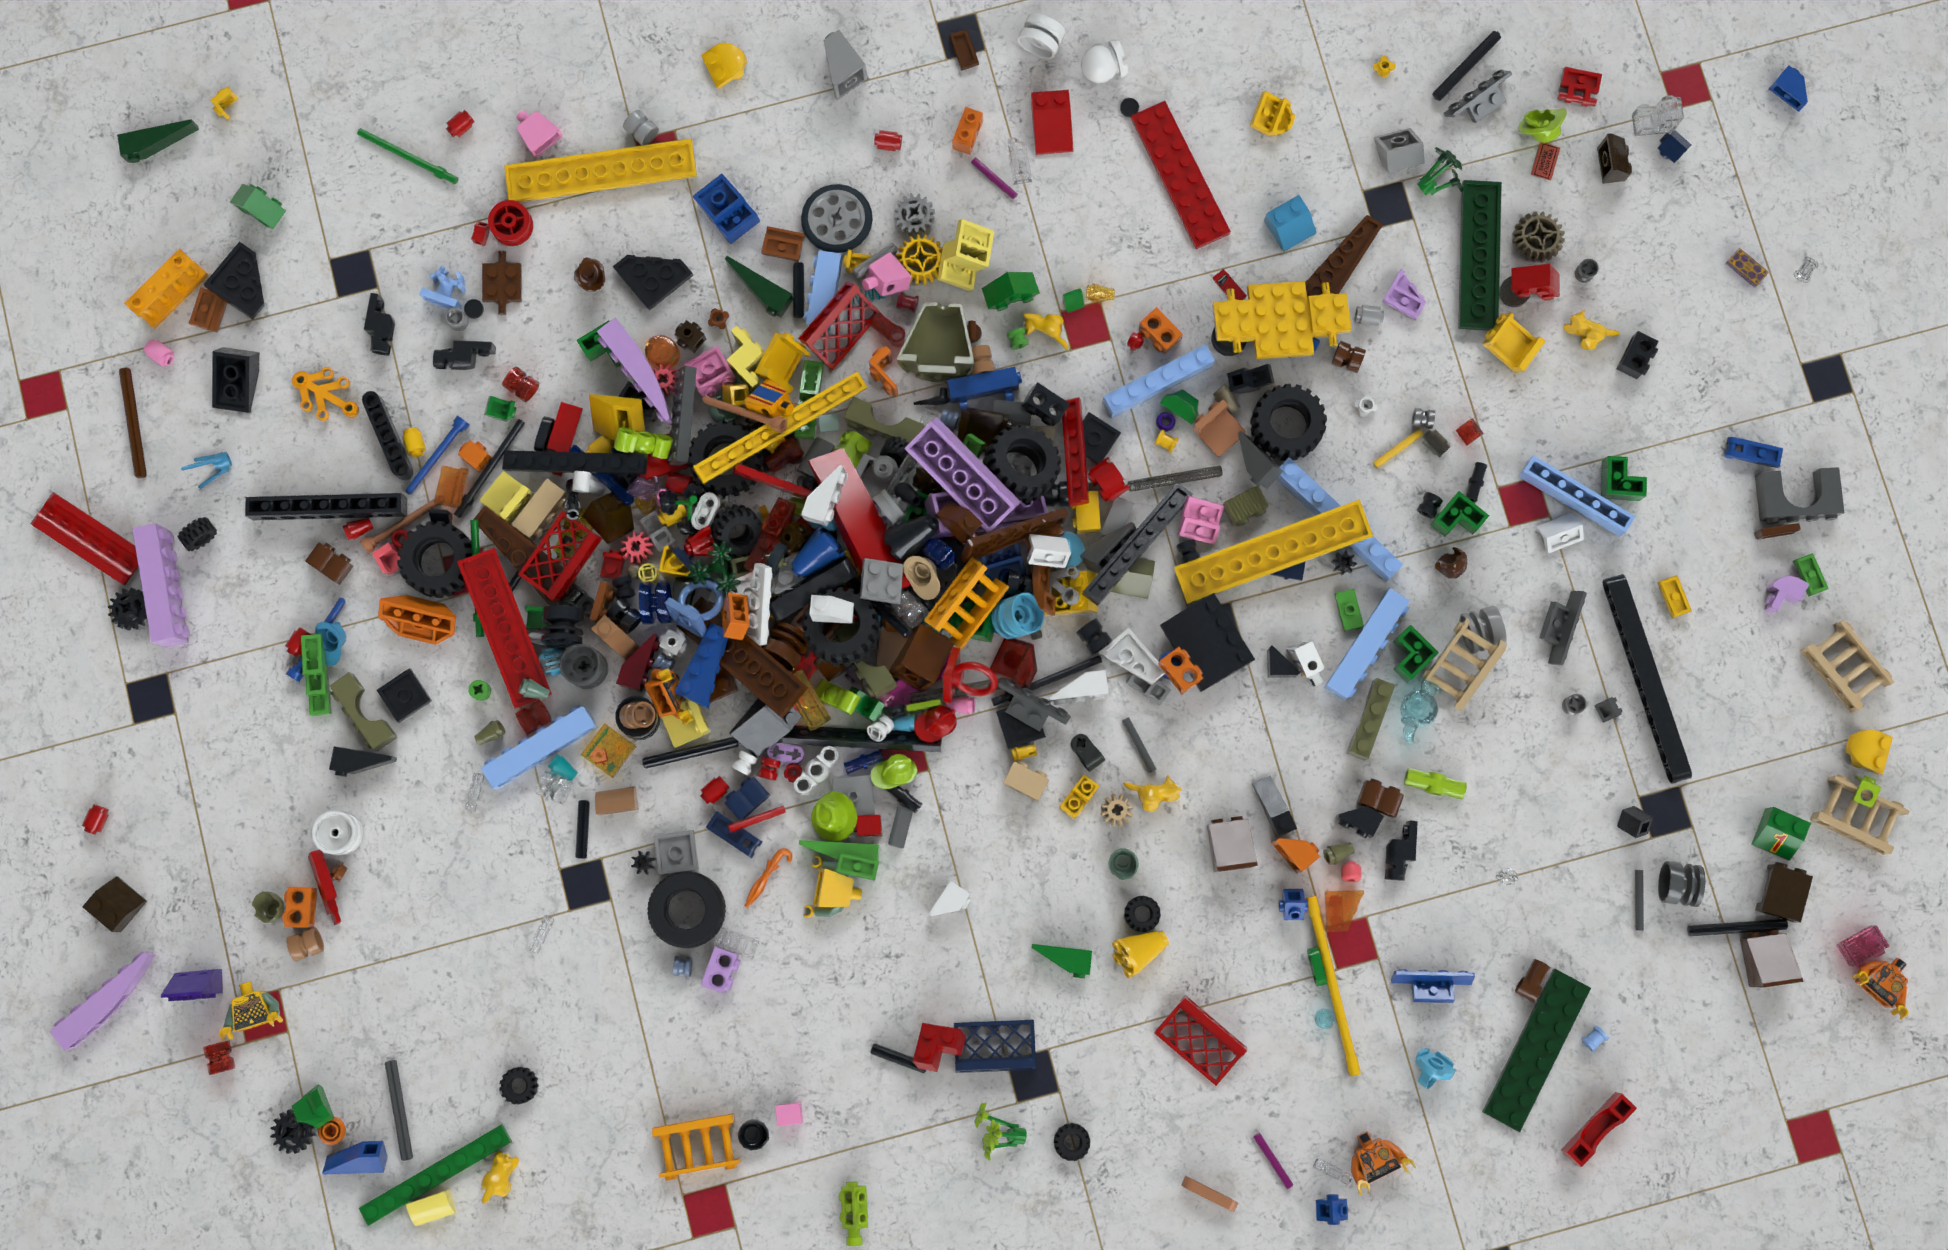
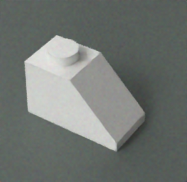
[809,595,854,623]
[929,881,971,917]

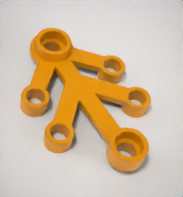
[292,367,359,422]

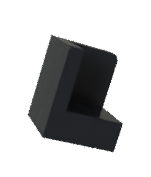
[1617,806,1653,838]

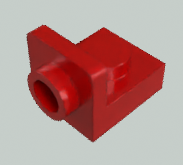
[600,550,625,580]

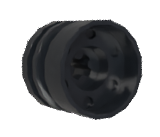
[541,605,585,648]
[615,696,660,740]

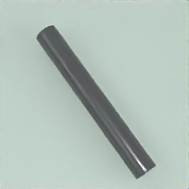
[1122,717,1157,773]
[1635,870,1644,931]

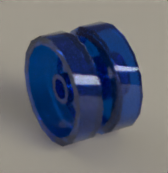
[639,580,672,625]

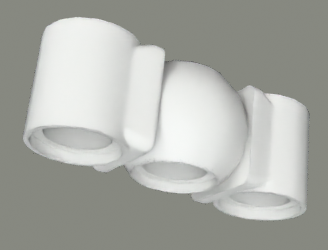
[794,746,839,795]

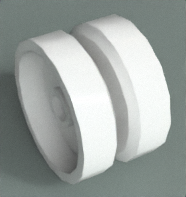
[1017,13,1065,59]
[312,810,363,856]

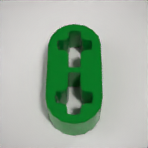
[1307,947,1327,987]

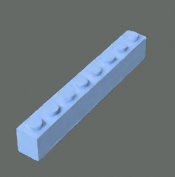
[1277,457,1403,582]

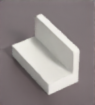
[1537,513,1584,553]
[1027,534,1071,568]

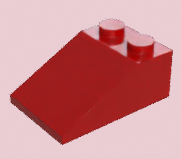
[1031,89,1073,155]

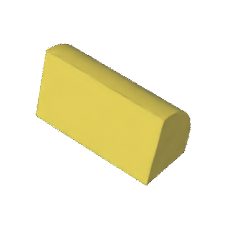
[406,1189,456,1226]

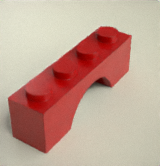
[1561,1092,1637,1167]

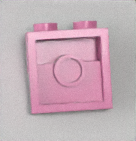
[684,346,737,398]

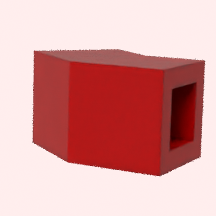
[471,221,490,246]

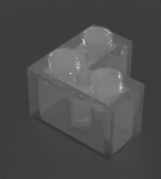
[1632,95,1684,136]

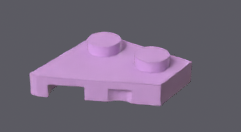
[1382,269,1426,320]

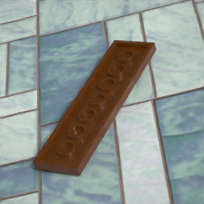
[676,596,808,719]

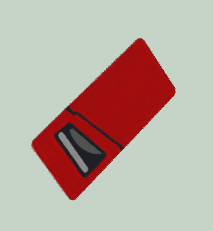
[1213,269,1247,300]

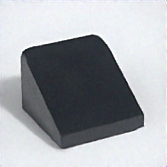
[429,509,453,524]

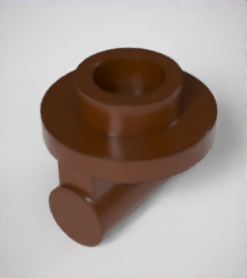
[967,320,982,343]

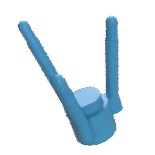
[181,452,232,489]

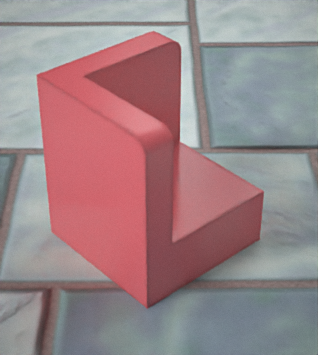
[372,543,401,575]

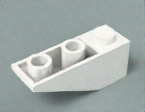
[801,465,847,527]
[1049,670,1108,705]

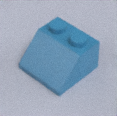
[1264,195,1317,252]

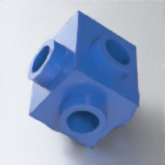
[1279,889,1308,920]
[1316,1194,1348,1225]

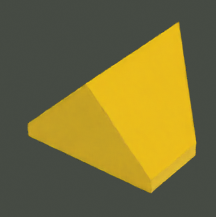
[659,545,694,579]

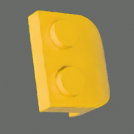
[701,43,747,89]
[1249,91,1295,136]
[1846,729,1893,775]

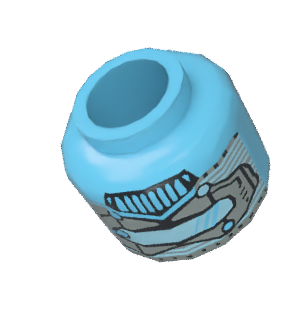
[539,647,564,676]

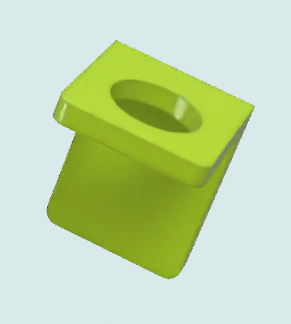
[1853,775,1882,808]

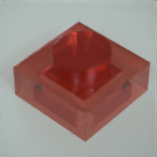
[1456,418,1484,446]

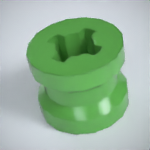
[1007,328,1029,350]
[468,680,491,701]

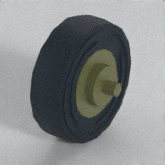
[764,542,787,578]

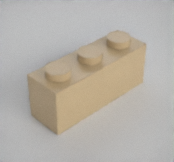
[511,479,566,542]

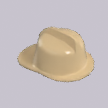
[903,556,940,600]

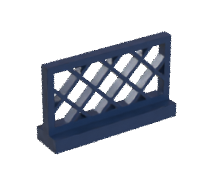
[954,1020,1036,1073]

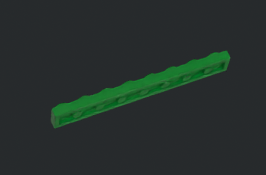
[359,1124,512,1226]

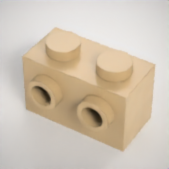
[1003,760,1049,802]

